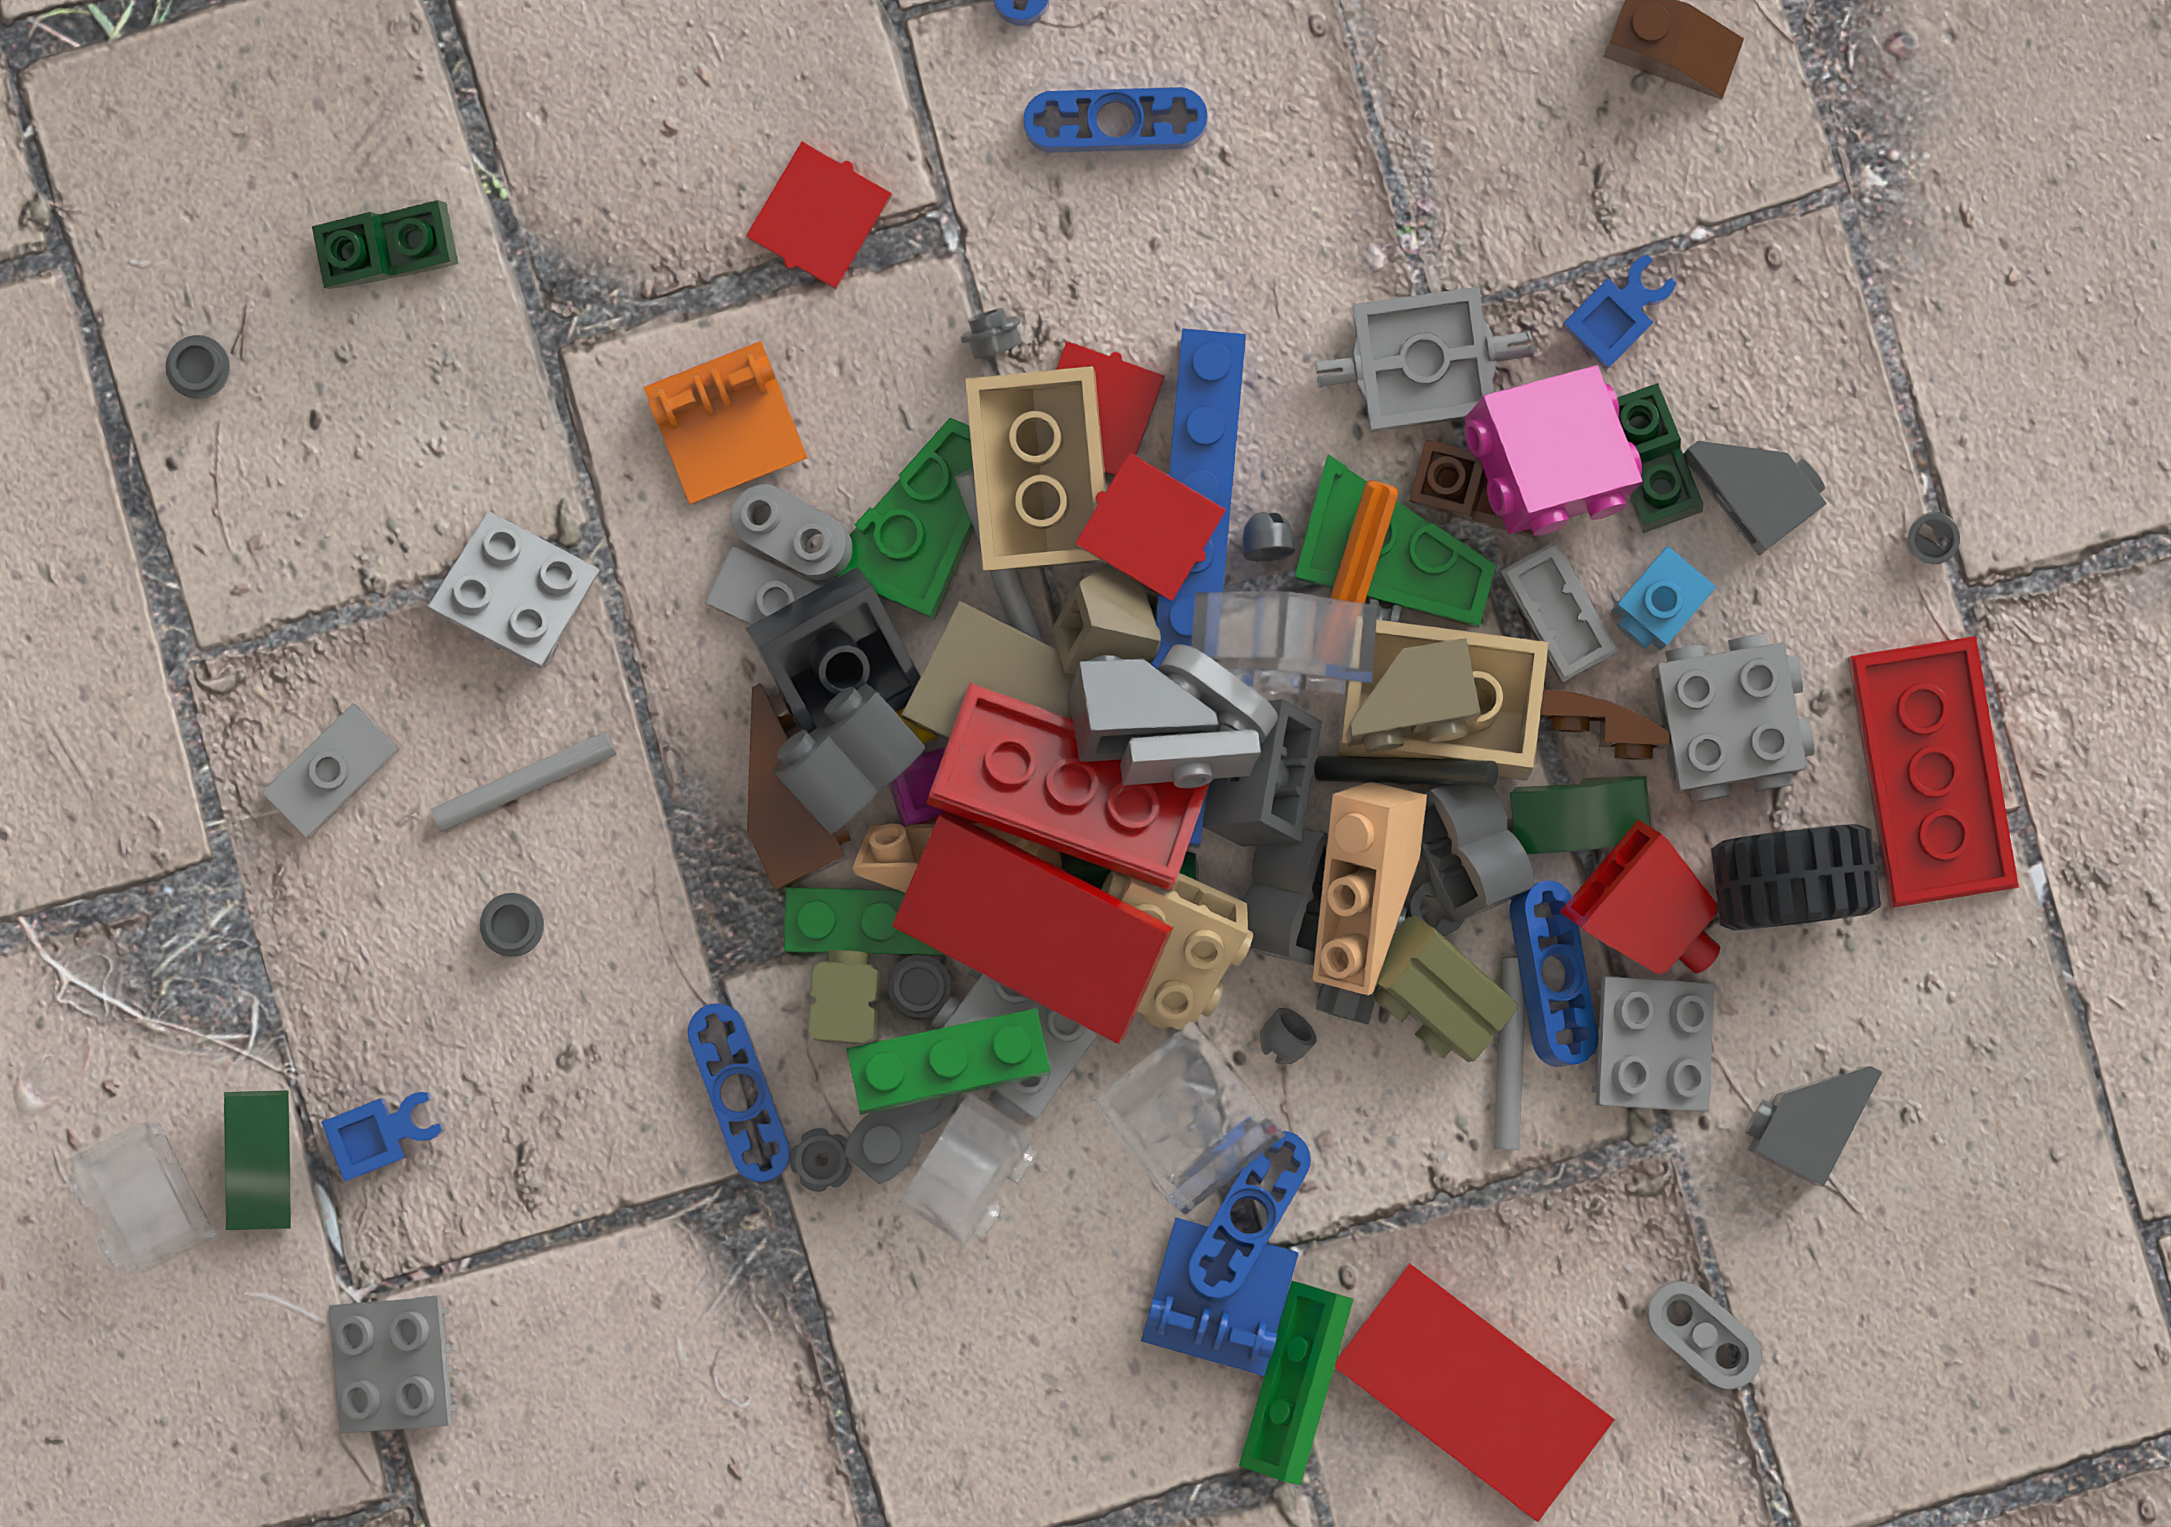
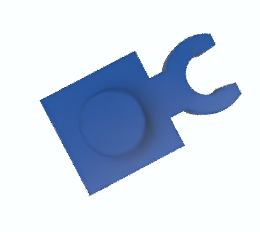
[1562,254,1677,370]
[321,1092,445,1182]

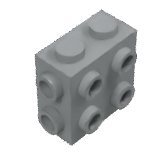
[1652,634,1814,802]
[930,968,1099,1122]

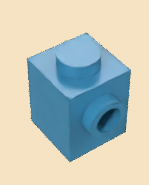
[1612,545,1716,650]

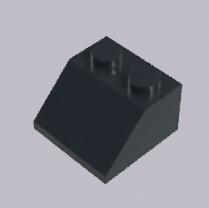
[746,566,921,734]

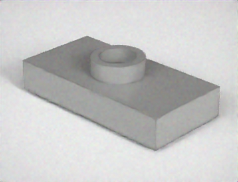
[1499,541,1619,684]
[705,545,821,625]
[262,703,400,839]
[1120,730,1261,788]

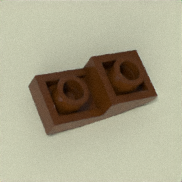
[1409,439,1537,539]
[1540,690,1669,760]

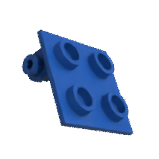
[1141,1217,1299,1376]

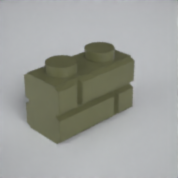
[1373,915,1518,1063]
[808,950,882,1044]

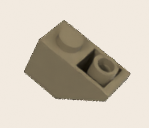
[1052,563,1161,674]
[1346,638,1481,753]

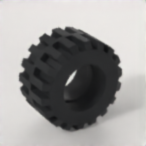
[1711,824,1881,931]

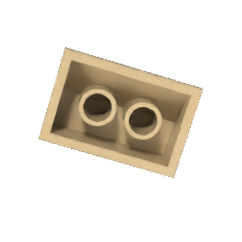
[965,366,1106,571]
[1337,617,1549,781]

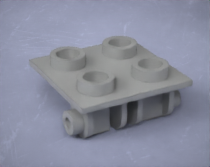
[427,511,600,669]
[1592,976,1715,1111]
[329,1295,457,1433]

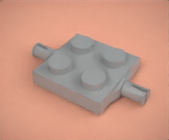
[1315,286,1534,433]

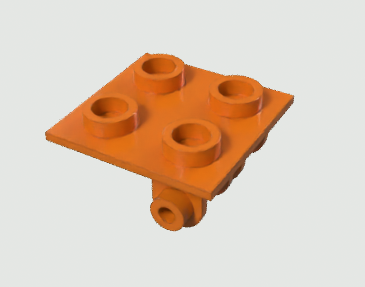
[643,341,808,505]

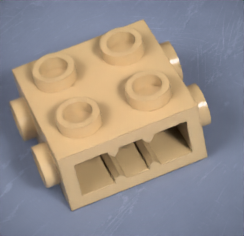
[1101,870,1253,1035]

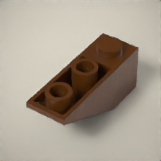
[747,683,851,892]

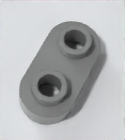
[732,484,853,581]
[1157,645,1278,744]
[1646,1281,1762,1389]

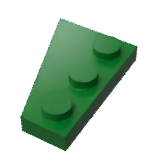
[834,418,974,620]
[1294,454,1496,628]

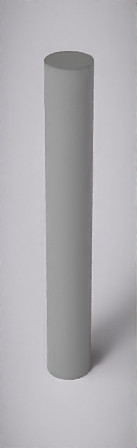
[955,469,1044,643]
[431,732,616,832]
[1494,957,1525,1150]

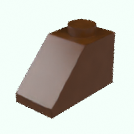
[1603,0,1744,100]

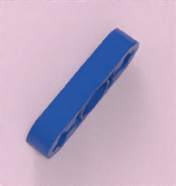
[1024,87,1207,153]
[1509,880,1598,1067]
[688,1003,791,1182]
[1187,1131,1311,1302]

